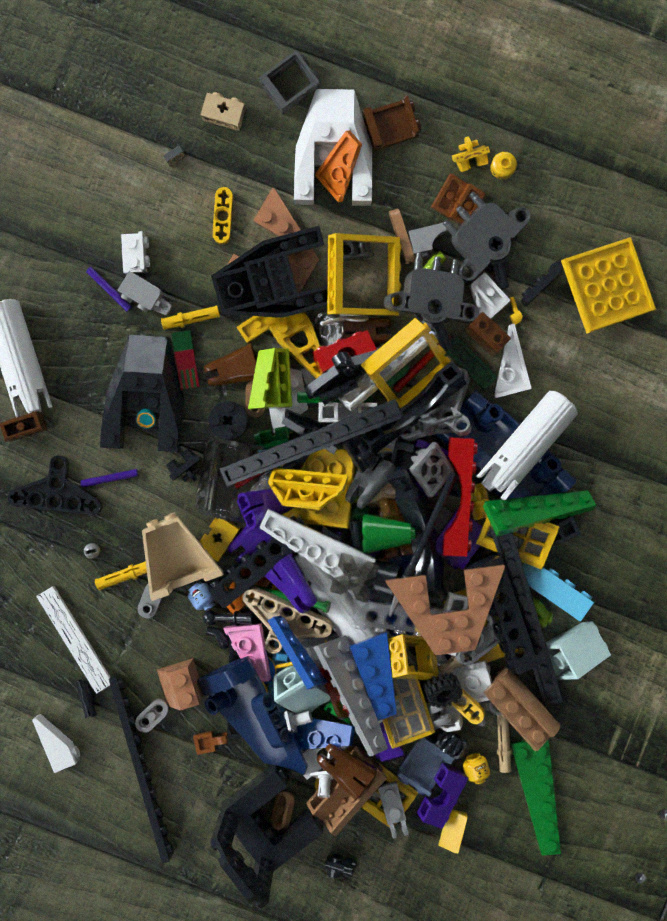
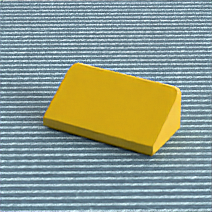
[438,809,468,854]

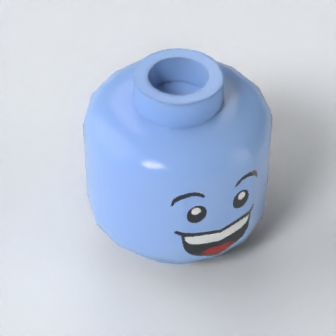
[188,582,215,611]

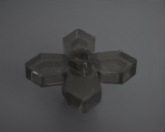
[330,553,379,603]

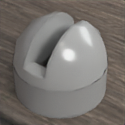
[84,543,100,559]

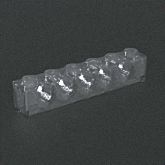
[351,599,455,636]

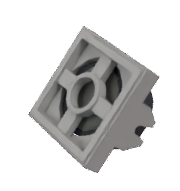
[409,442,455,497]

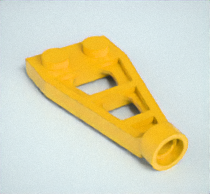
[269,312,321,379]

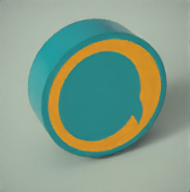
[136,409,156,429]

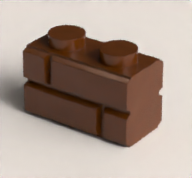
[0,411,47,442]

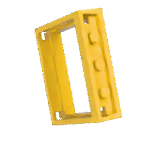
[327,233,402,316]
[361,318,451,408]

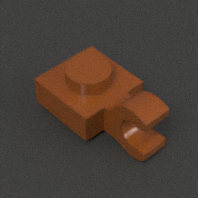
[193,731,229,755]

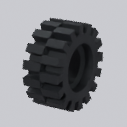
[424,673,463,708]

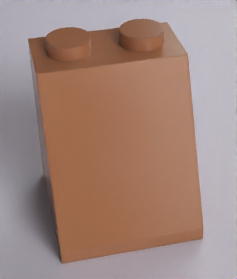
[157,658,204,710]

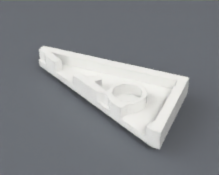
[494,324,532,398]

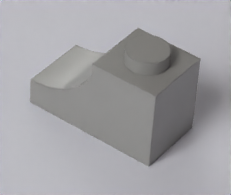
[408,223,448,258]

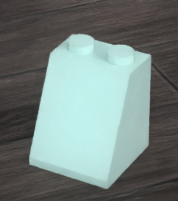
[546,621,611,680]
[273,666,333,714]

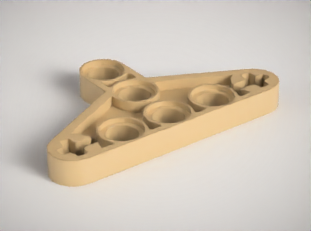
[242,586,333,654]

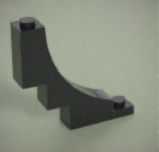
[387,469,444,604]

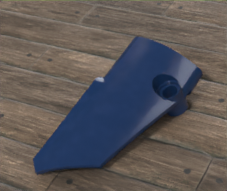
[197,656,308,775]

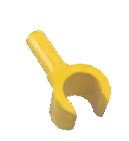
[509,297,523,325]

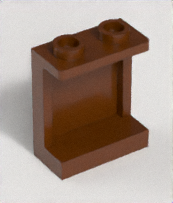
[363,95,421,151]
[464,312,511,356]

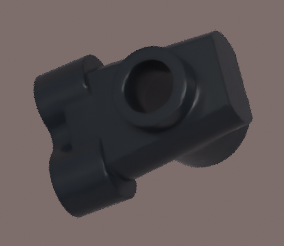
[325,854,357,878]

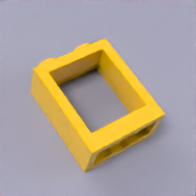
[388,634,439,680]

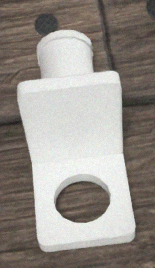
[283,710,313,733]
[310,753,334,798]

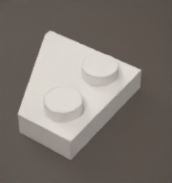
[469,272,511,319]

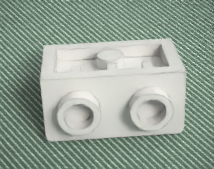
[121,231,150,274]

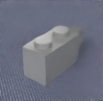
[117,271,173,316]

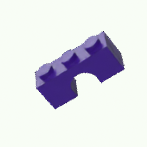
[417,762,468,829]

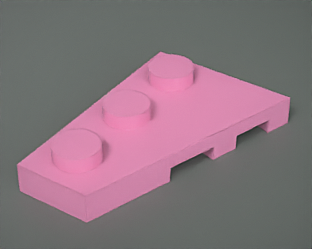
[223,623,271,682]

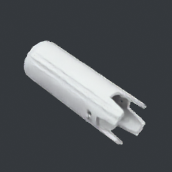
[0,299,52,418]
[477,391,578,500]
[294,553,381,645]

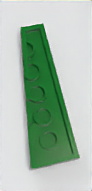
[483,491,596,536]
[510,740,561,856]

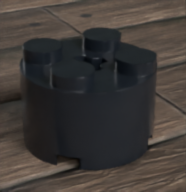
[208,401,249,440]
[366,560,402,603]

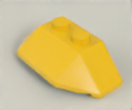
[268,468,348,510]

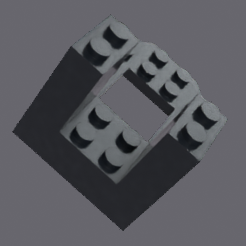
[210,765,324,908]

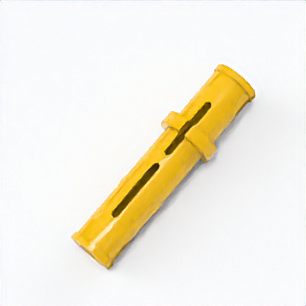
[161,305,220,330]
[95,561,147,591]

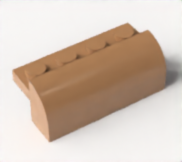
[483,666,560,751]
[306,746,387,836]

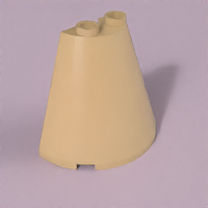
[142,512,224,601]

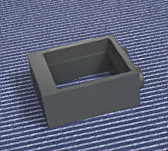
[259,50,320,114]

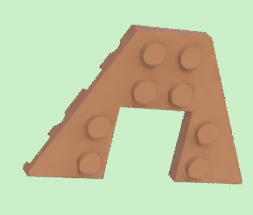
[227,188,319,293]
[385,565,505,655]

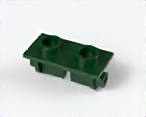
[254,426,294,450]

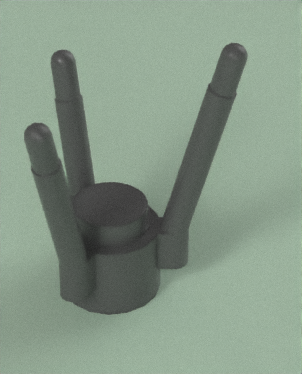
[418,403,463,436]

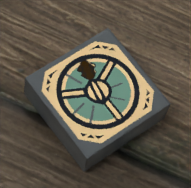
[163,146,186,167]

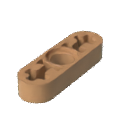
[389,209,415,264]

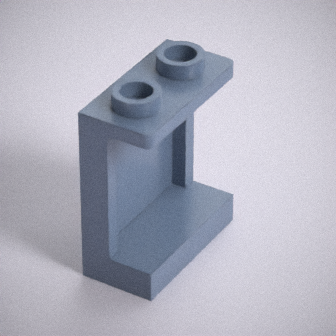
[397,736,454,796]

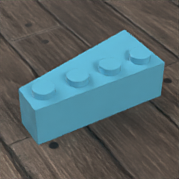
[523,563,594,622]

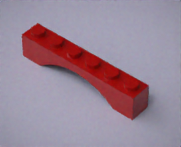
[442,437,478,557]

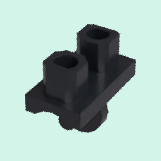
[342,434,376,473]
[166,448,202,482]

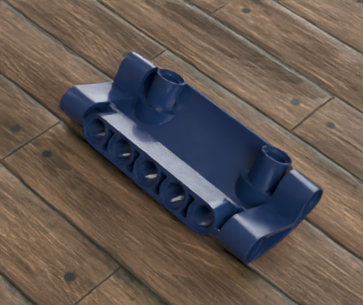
[436,390,576,499]

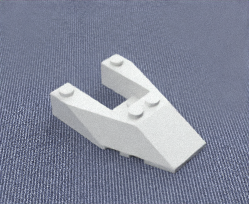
[294,89,372,206]

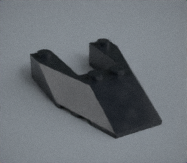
[211,226,328,318]
[100,335,184,452]

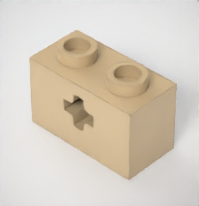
[201,92,246,131]

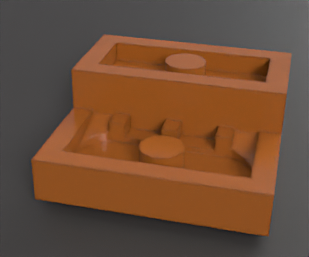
[430,174,485,225]

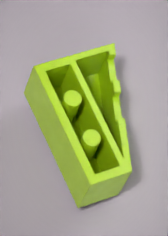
[248,348,292,409]

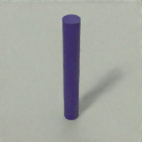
[86,267,132,312]
[80,469,139,488]

